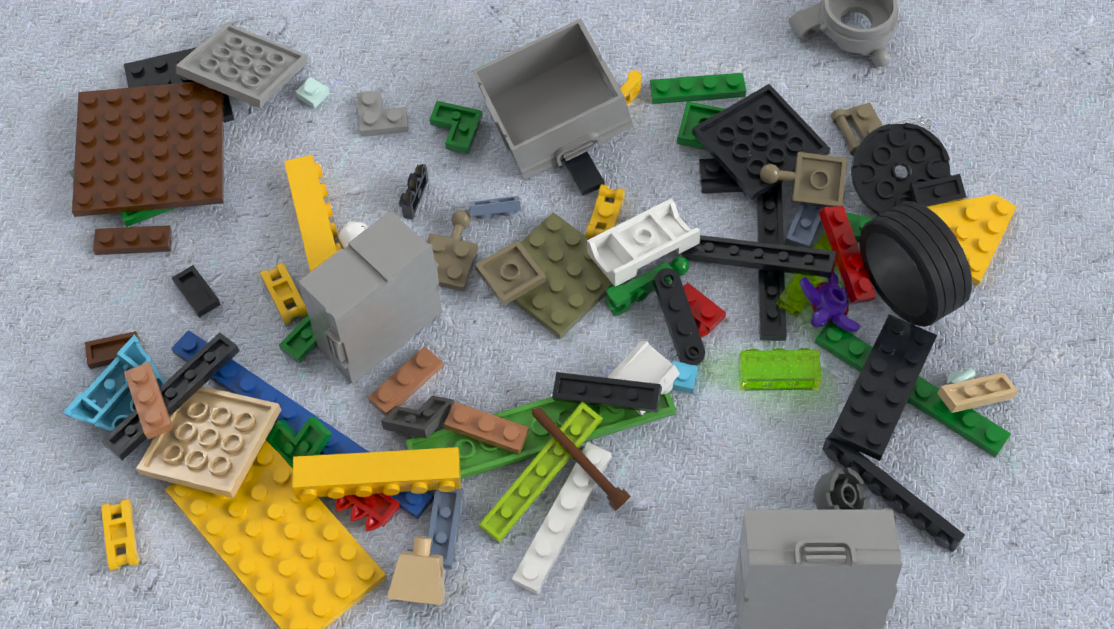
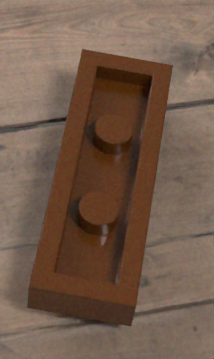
[93,225,172,255]

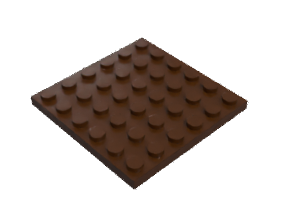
[72,82,224,217]

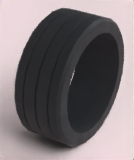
[859,201,972,327]

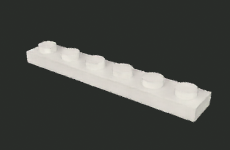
[512,442,612,595]

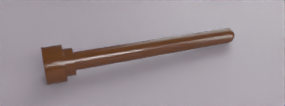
[532,407,631,512]

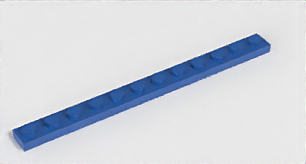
[171,330,434,520]

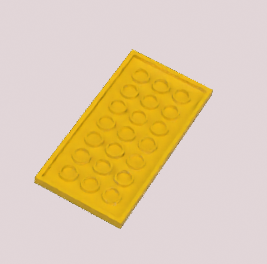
[165,440,387,629]

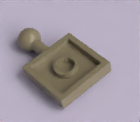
[760,152,848,207]
[427,210,478,292]

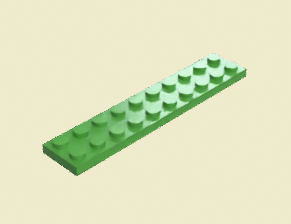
[405,392,676,480]

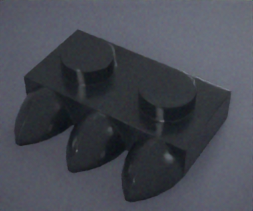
[399,164,429,220]

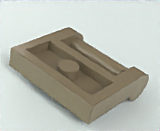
[830,102,883,155]

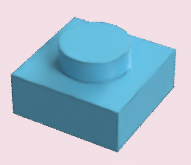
[672,361,698,394]

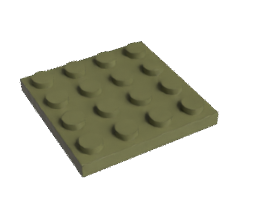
[512,212,614,339]

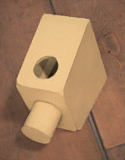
[387,536,445,605]

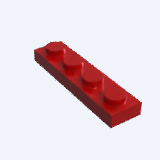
[819,206,876,303]

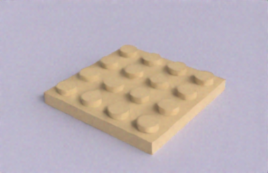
[136,386,281,498]

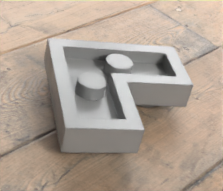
[357,90,408,137]

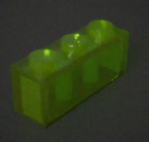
[738,348,822,391]

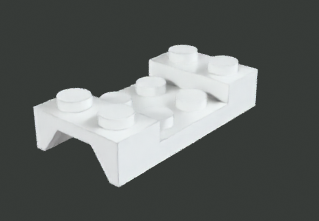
[587,198,700,287]

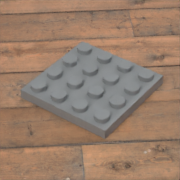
[176,23,308,108]

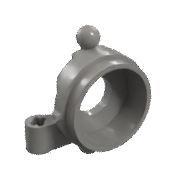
[789,0,898,67]

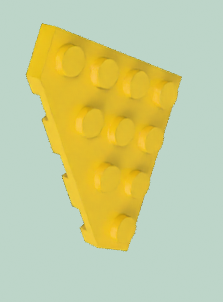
[927,194,1017,286]

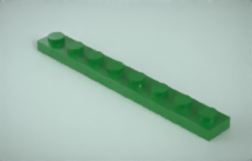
[815,322,1011,457]

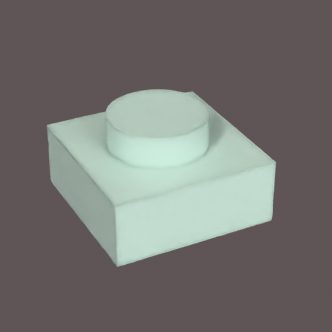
[295,77,330,109]

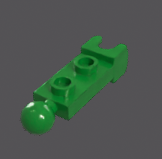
[605,256,689,316]

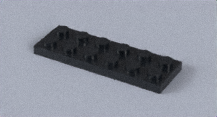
[829,314,937,461]

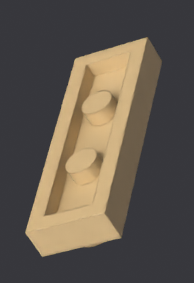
[937,372,1018,413]

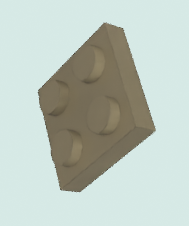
[475,240,546,306]

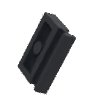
[698,158,744,194]

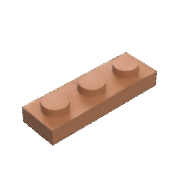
[368,346,443,416]
[124,362,174,439]
[444,402,529,455]

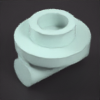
[947,367,976,385]

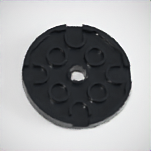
[851,123,952,215]

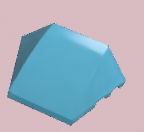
[63,334,166,443]

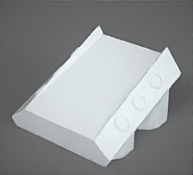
[608,341,680,415]

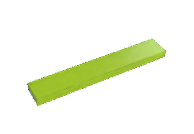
[478,402,603,543]

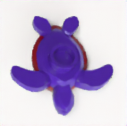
[800,272,861,332]

